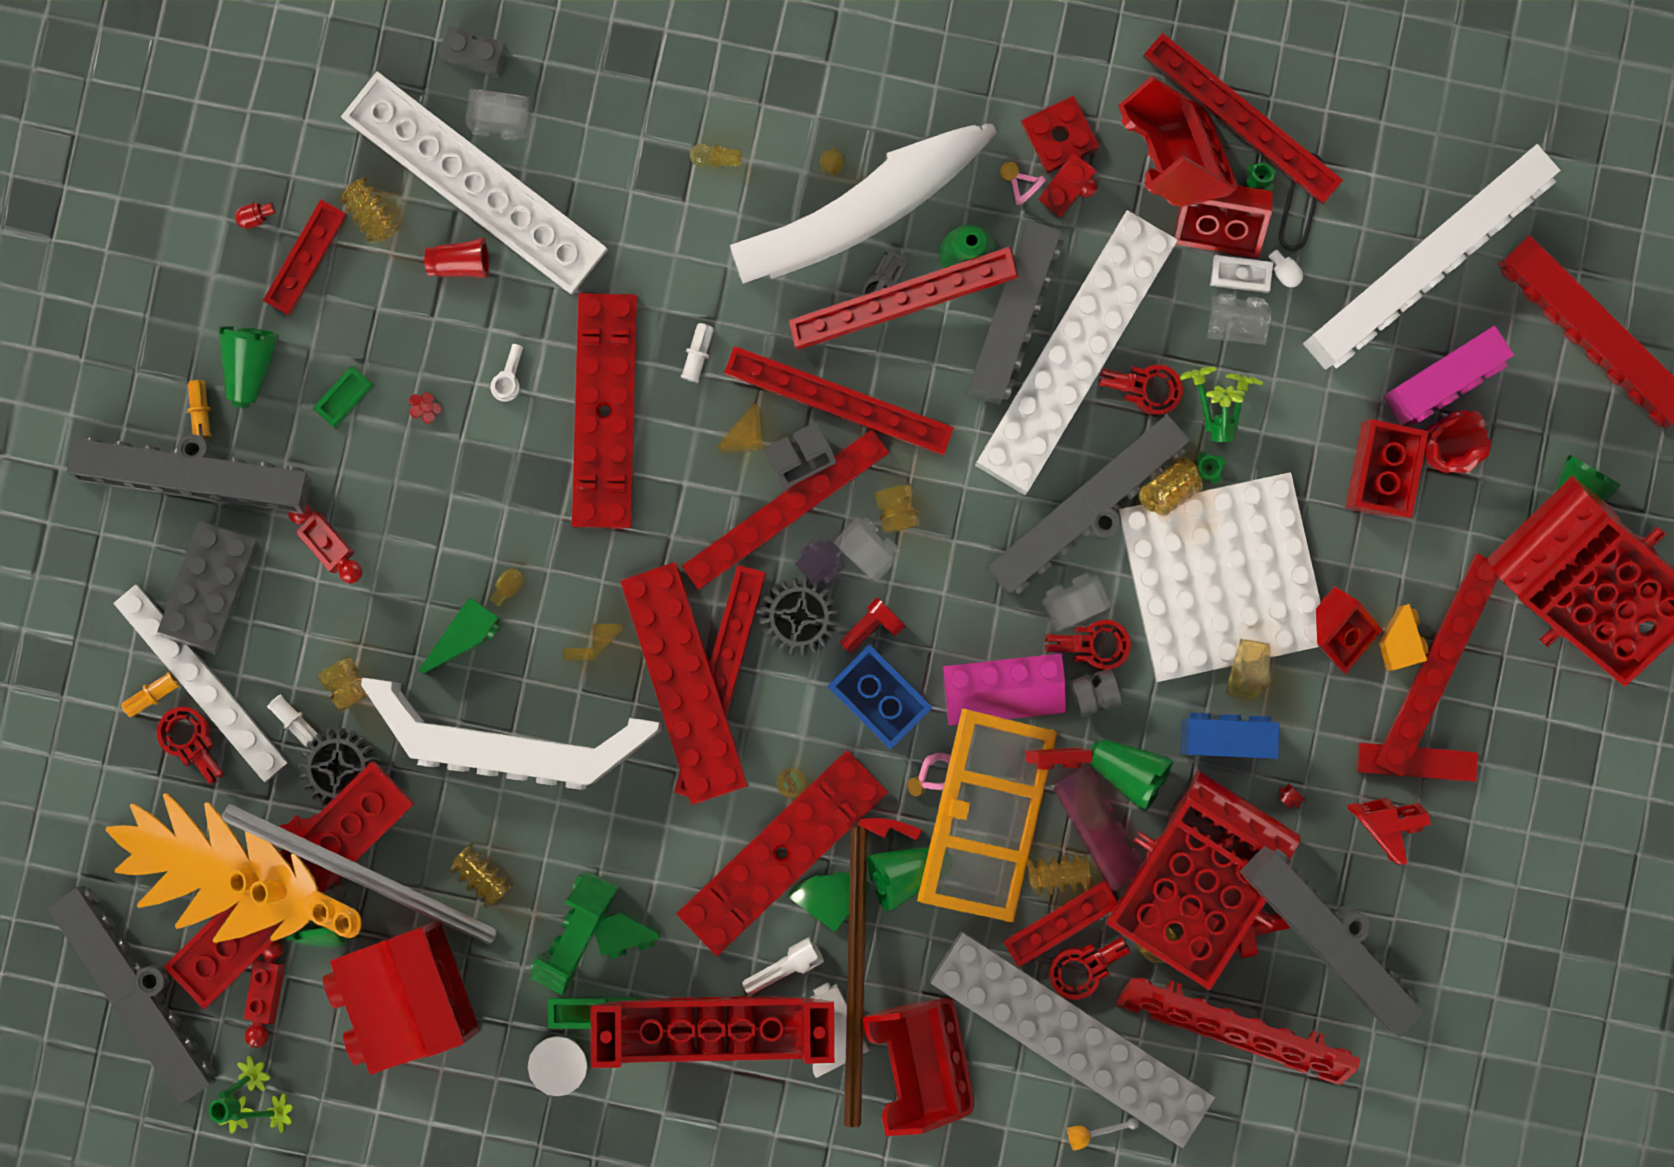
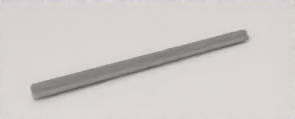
[222,804,497,945]

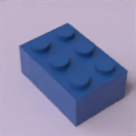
[827,644,933,750]
[1180,713,1279,759]

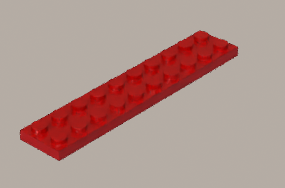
[163,761,415,1009]

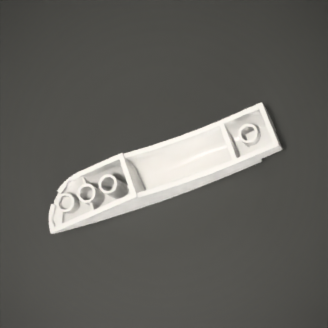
[730,124,997,283]

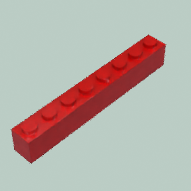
[1498,235,1674,429]

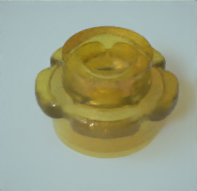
[819,147,845,176]

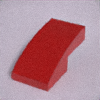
[858,818,922,840]

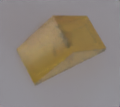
[716,402,763,454]
[1226,638,1270,700]

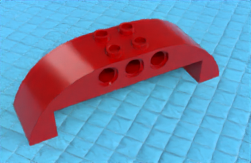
[591,996,835,1068]

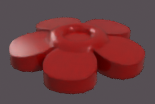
[408,392,441,424]

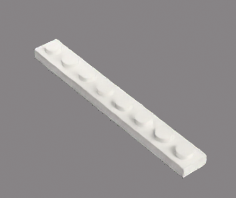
[113,584,289,782]

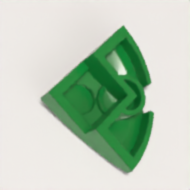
[788,872,870,933]
[287,927,349,948]

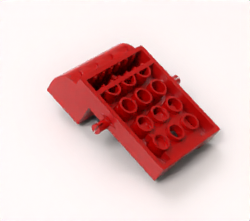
[1487,475,1674,687]
[1105,770,1301,990]

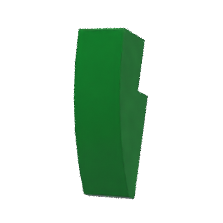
[548,996,644,1029]

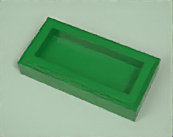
[312,365,375,429]

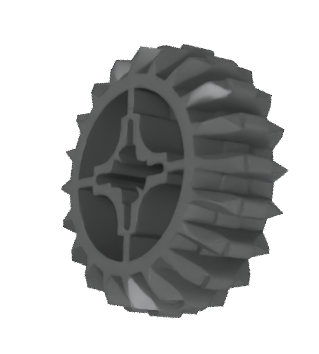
[760,577,839,657]
[298,728,379,806]

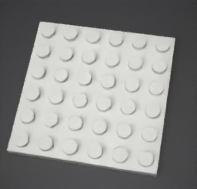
[1118,472,1321,682]

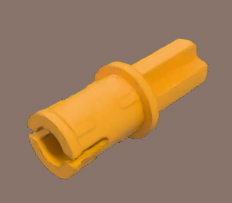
[187,380,211,439]
[121,671,180,717]

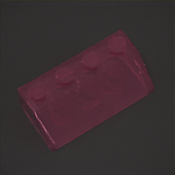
[1050,767,1143,891]

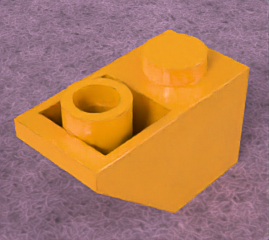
[1378,604,1428,671]

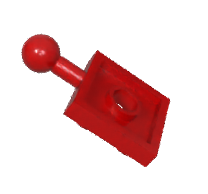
[1021,95,1100,198]

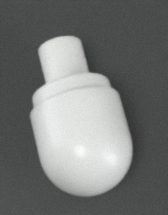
[1269,249,1303,287]

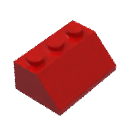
[1173,185,1272,259]
[1345,419,1429,518]

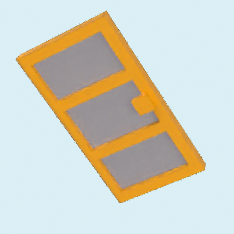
[917,709,1058,922]

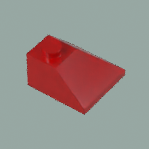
[1316,586,1383,675]

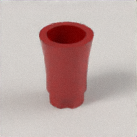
[424,237,490,279]

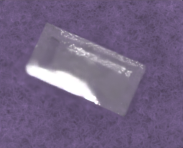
[465,89,532,140]
[833,517,901,584]
[1041,573,1112,633]

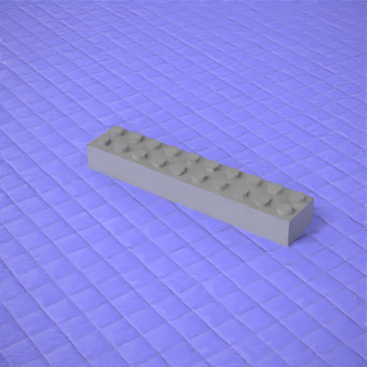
[929,930,1215,1148]

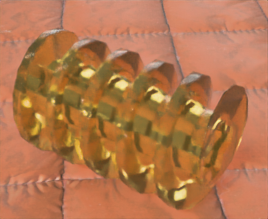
[339,177,401,243]
[1139,458,1203,516]
[450,842,515,908]
[1027,853,1090,897]

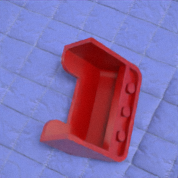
[1118,76,1238,207]
[862,998,974,1136]

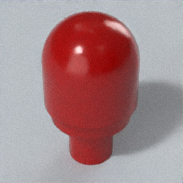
[235,202,276,229]

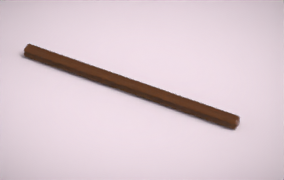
[844,826,868,1128]

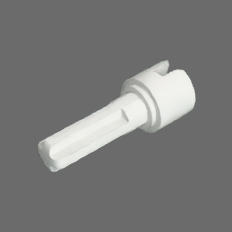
[742,937,824,995]

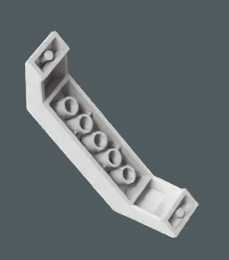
[361,678,663,790]

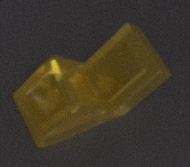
[563,624,625,661]

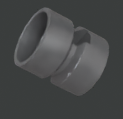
[1070,669,1122,717]

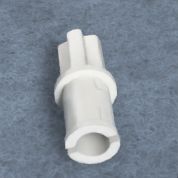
[681,323,714,383]
[267,694,318,747]

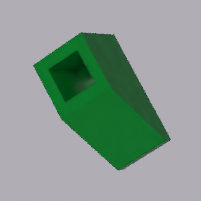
[595,911,661,959]

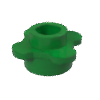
[1246,163,1276,191]
[1193,452,1225,484]

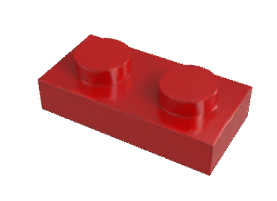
[1038,153,1098,218]
[1025,747,1092,770]

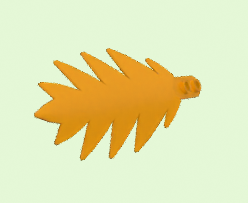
[106,793,362,943]

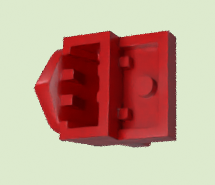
[1347,797,1431,865]

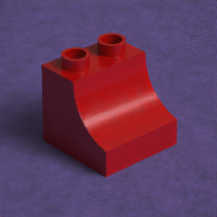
[323,921,481,1075]

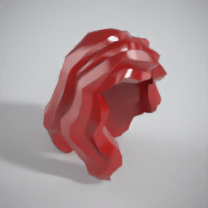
[1424,410,1492,474]

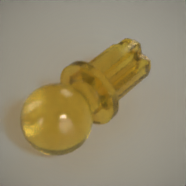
[690,144,742,168]

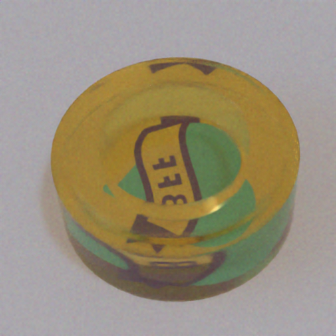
[777,768,806,798]

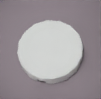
[528,1035,588,1096]

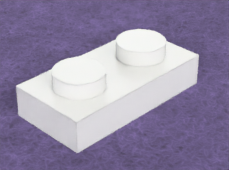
[1210,255,1273,293]

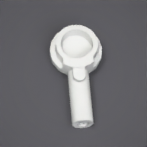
[490,344,523,402]

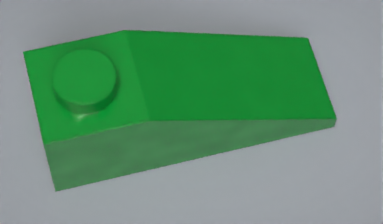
[418,597,502,675]

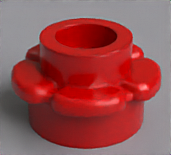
[1278,783,1305,810]

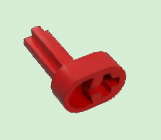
[839,597,906,654]
[1237,913,1291,959]

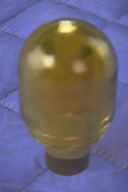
[489,568,524,607]

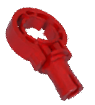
[1098,364,1183,415]
[1045,620,1131,670]
[156,707,225,785]
[1050,936,1131,1000]

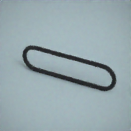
[1279,152,1324,251]

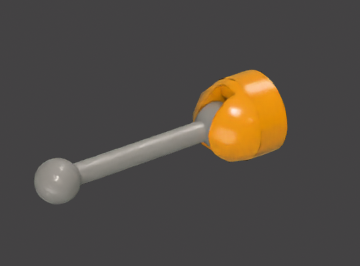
[1067,1117,1139,1151]

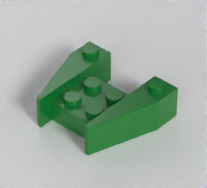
[530,871,620,995]

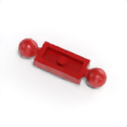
[288,504,363,584]
[243,939,285,1048]

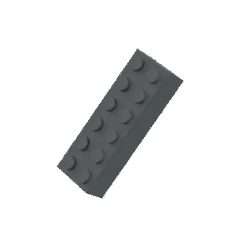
[967,220,1064,406]

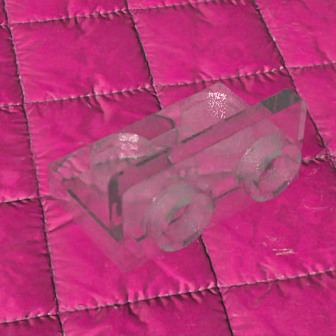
[1207,294,1272,345]

